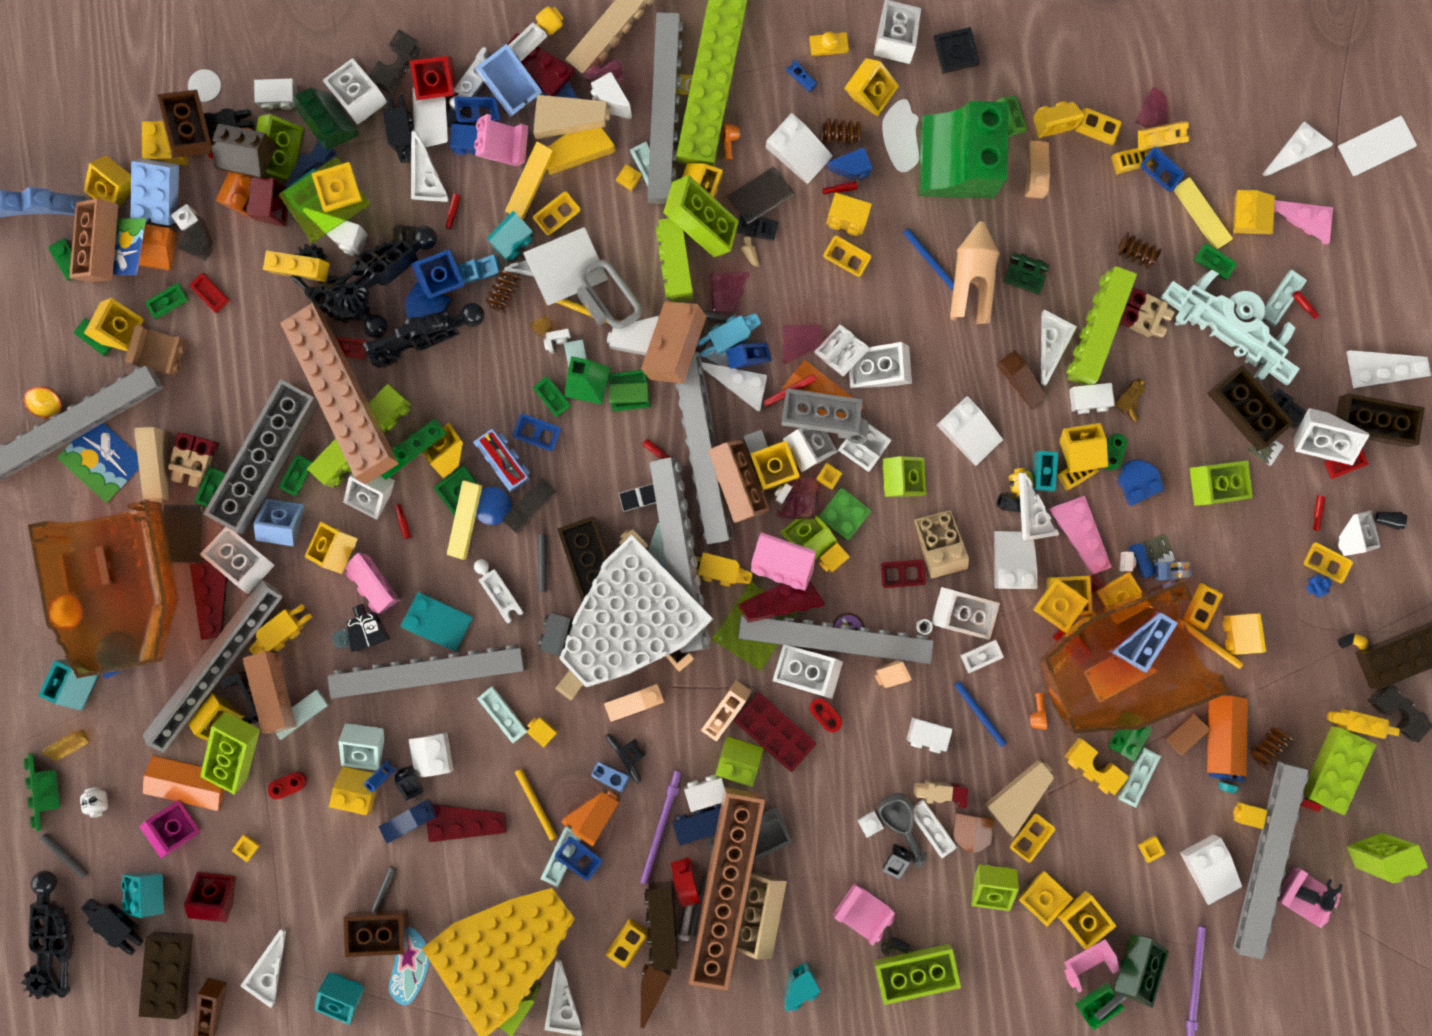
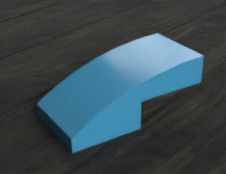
[457,255,501,284]

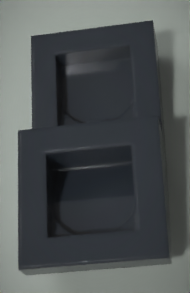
[736,213,778,241]
[1271,388,1306,429]

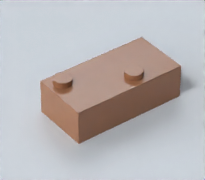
[70,199,118,283]
[641,302,707,384]
[708,439,770,523]
[243,651,297,734]

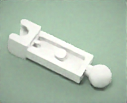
[449,47,488,110]
[474,559,525,624]

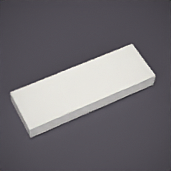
[913,799,958,858]

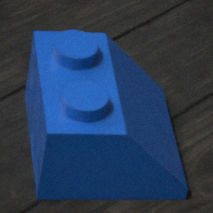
[410,249,464,299]

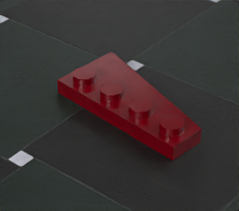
[507,33,575,97]
[190,561,228,640]
[738,581,825,623]
[426,803,507,842]

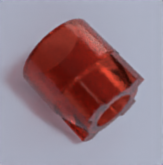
[1090,573,1106,593]

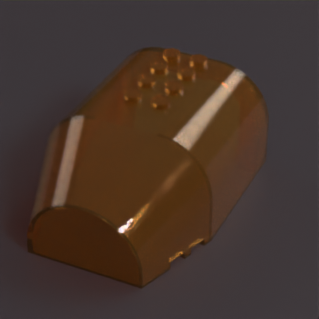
[28,500,179,678]
[1040,580,1230,733]

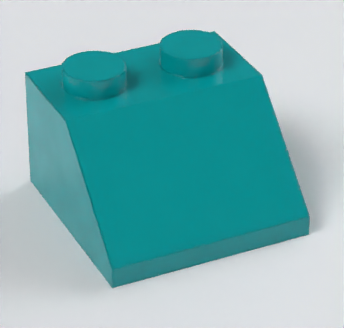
[487,211,534,263]
[314,972,365,1025]

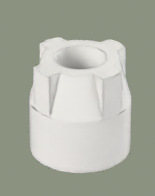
[916,619,933,635]

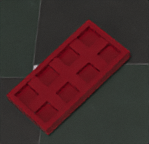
[733,692,817,773]

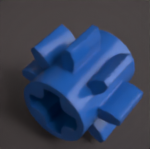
[1305,574,1333,597]

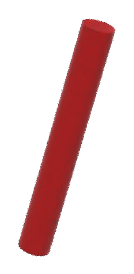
[763,373,817,407]

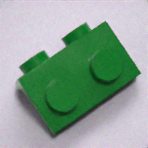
[1108,714,1153,762]
[1075,982,1125,1030]

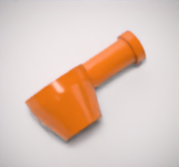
[722,123,740,160]
[1030,693,1047,730]

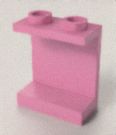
[474,114,528,166]
[1277,866,1341,928]
[833,882,895,945]
[1064,939,1120,993]

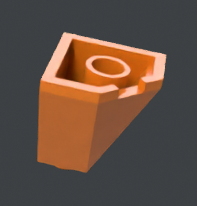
[561,790,620,846]

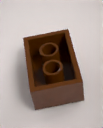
[157,89,211,158]
[344,909,409,957]

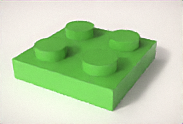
[818,487,871,541]

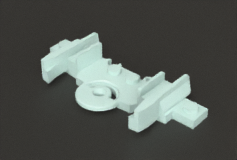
[1160,270,1300,385]

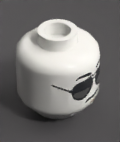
[80,787,109,818]

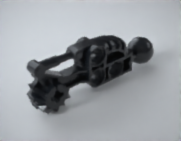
[324,226,437,313]
[290,243,388,339]
[363,303,485,368]
[21,870,74,999]

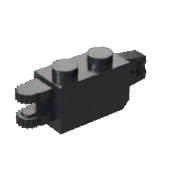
[383,95,414,163]
[203,108,254,141]
[81,898,143,955]

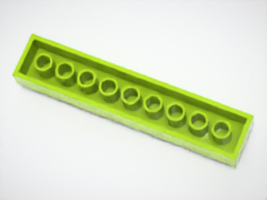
[676,0,748,167]

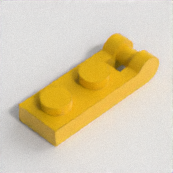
[1138,121,1189,151]

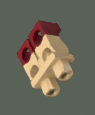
[1118,287,1175,338]
[168,431,220,488]
[914,779,968,808]

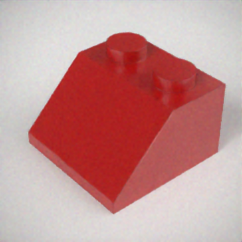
[410,56,455,100]

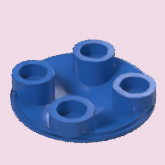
[476,486,511,525]

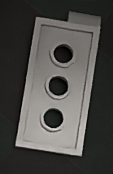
[781,388,868,444]

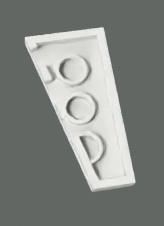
[1346,350,1431,389]

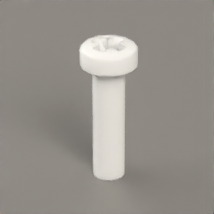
[676,905,693,941]

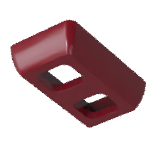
[881,559,926,588]

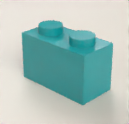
[1033,451,1058,492]

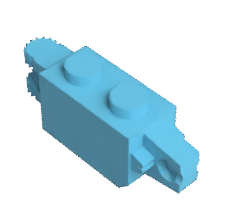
[697,313,761,357]

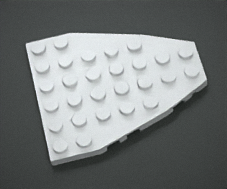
[559,535,713,687]

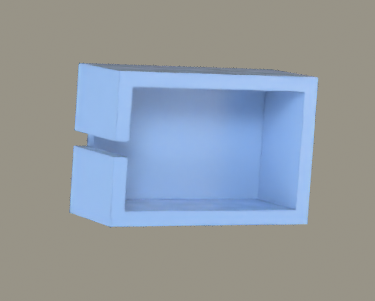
[475,44,542,117]
[131,158,179,225]

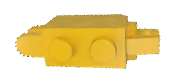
[695,552,752,587]
[249,604,312,655]
[1326,709,1400,739]

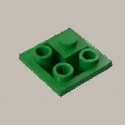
[565,356,610,405]

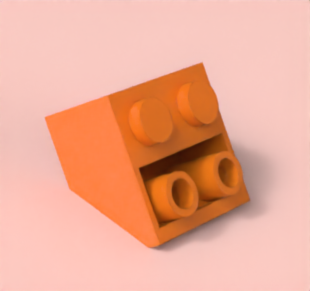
[215,172,256,220]

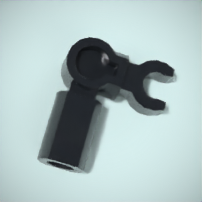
[1295,879,1342,912]

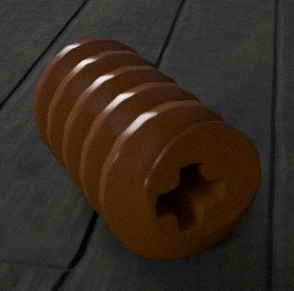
[821,118,861,146]
[1118,232,1162,269]
[485,270,522,314]
[1250,727,1294,771]

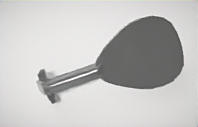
[878,793,927,868]

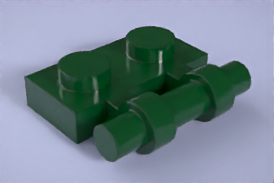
[1003,252,1049,295]

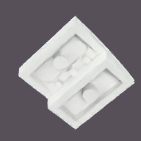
[814,325,869,376]
[838,423,892,472]

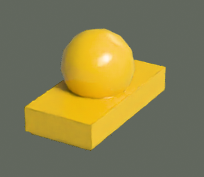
[809,31,849,57]

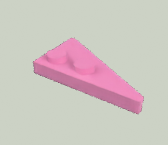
[1274,200,1333,245]

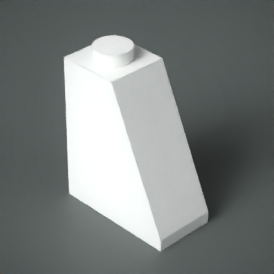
[607,316,659,355]

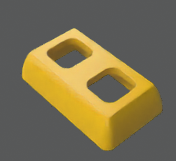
[1075,108,1122,145]
[533,191,580,236]
[823,236,871,277]
[1303,542,1353,583]
[1183,583,1223,631]
[1010,814,1055,863]
[606,918,648,968]

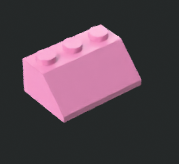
[751,532,816,591]
[345,553,401,614]

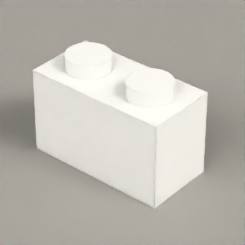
[254,79,298,111]
[1069,383,1115,414]
[906,717,952,754]
[684,774,725,812]

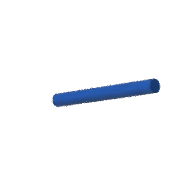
[903,228,954,290]
[954,681,1007,747]

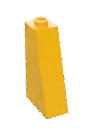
[546,127,616,175]

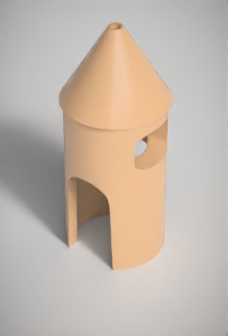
[950,221,1000,324]

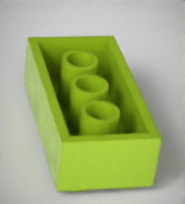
[663,175,739,257]
[655,218,693,302]
[200,711,260,795]
[1303,726,1376,815]
[1347,832,1428,883]
[873,944,961,1005]

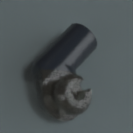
[880,937,910,955]

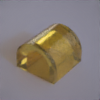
[530,315,552,337]

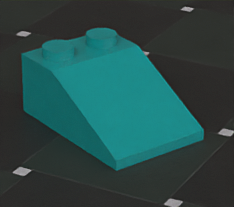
[400,592,473,652]

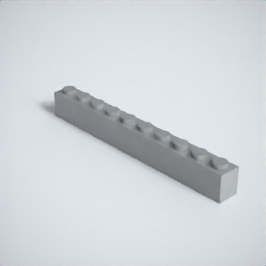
[647,12,683,204]
[675,352,735,545]
[0,366,164,481]
[650,457,711,653]
[143,580,283,753]
[738,615,933,664]
[328,644,526,699]
[1233,761,1309,960]

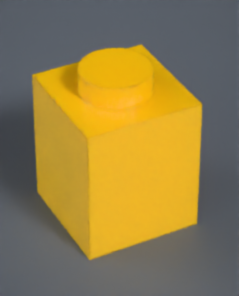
[819,543,849,572]
[527,716,559,748]
[1233,802,1268,829]

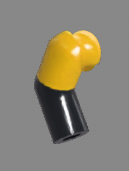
[1337,633,1369,650]

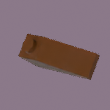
[996,350,1046,409]
[640,964,671,1029]
[194,977,227,1036]

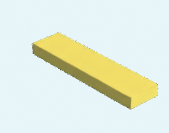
[1174,177,1233,250]
[447,480,483,560]

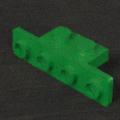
[381,419,446,480]
[23,753,60,832]

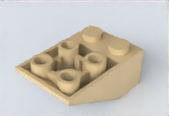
[914,510,969,579]

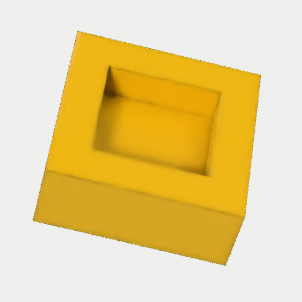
[616,164,642,191]
[815,463,842,490]
[232,834,261,862]
[1137,836,1165,863]

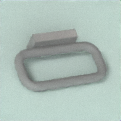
[577,260,642,329]

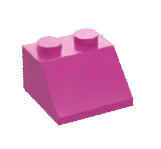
[139,800,201,859]

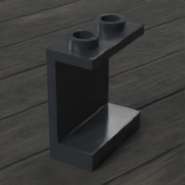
[220,671,259,724]

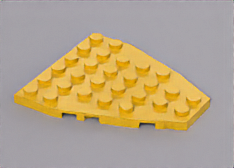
[422,888,575,1036]

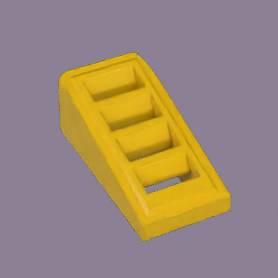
[1111,148,1153,175]
[1057,468,1099,491]

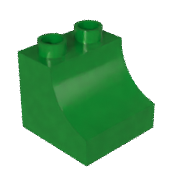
[918,101,1009,199]

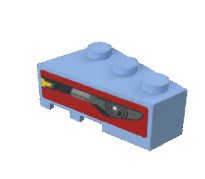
[473,429,530,492]
[1108,612,1177,673]

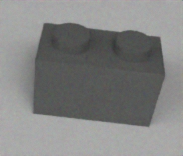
[538,612,574,656]

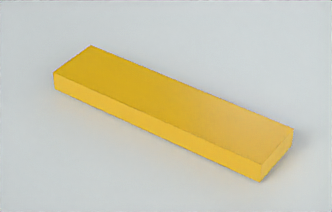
[505,142,555,220]

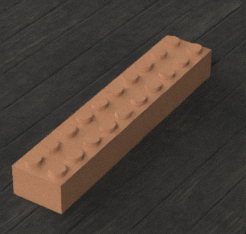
[280,303,399,484]
[688,787,765,991]

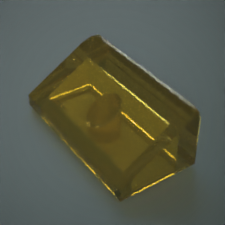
[41,730,90,761]

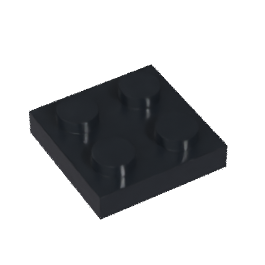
[933,27,980,74]

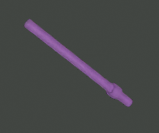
[640,770,682,885]
[1185,926,1206,1036]

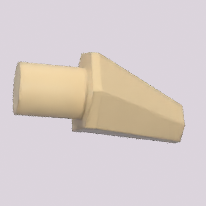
[741,237,759,266]

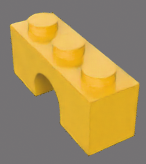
[263,251,330,282]
[1065,738,1129,795]

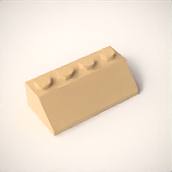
[736,872,787,959]

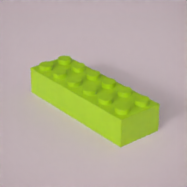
[1066,266,1137,386]
[307,384,412,488]

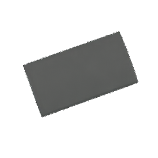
[706,806,793,861]

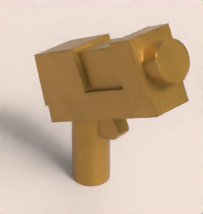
[1115,378,1146,422]

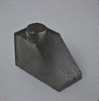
[178,214,213,261]

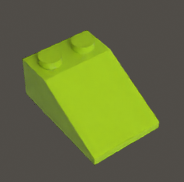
[1190,460,1253,506]

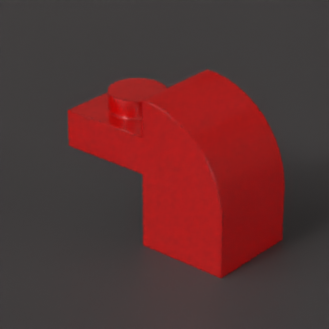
[670,858,700,907]

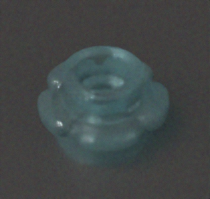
[332,630,349,648]

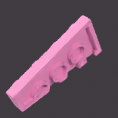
[1048,496,1112,574]

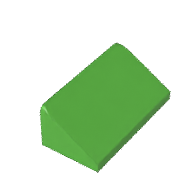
[996,95,1028,137]
[609,383,648,404]

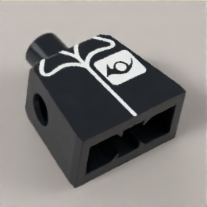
[346,604,390,652]

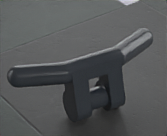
[605,734,646,783]

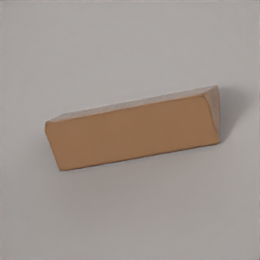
[1165,714,1210,755]

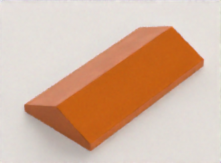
[781,360,864,434]
[1207,695,1248,776]
[143,755,224,811]

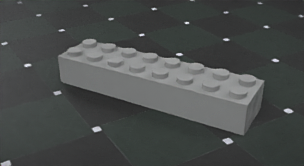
[203,379,318,534]

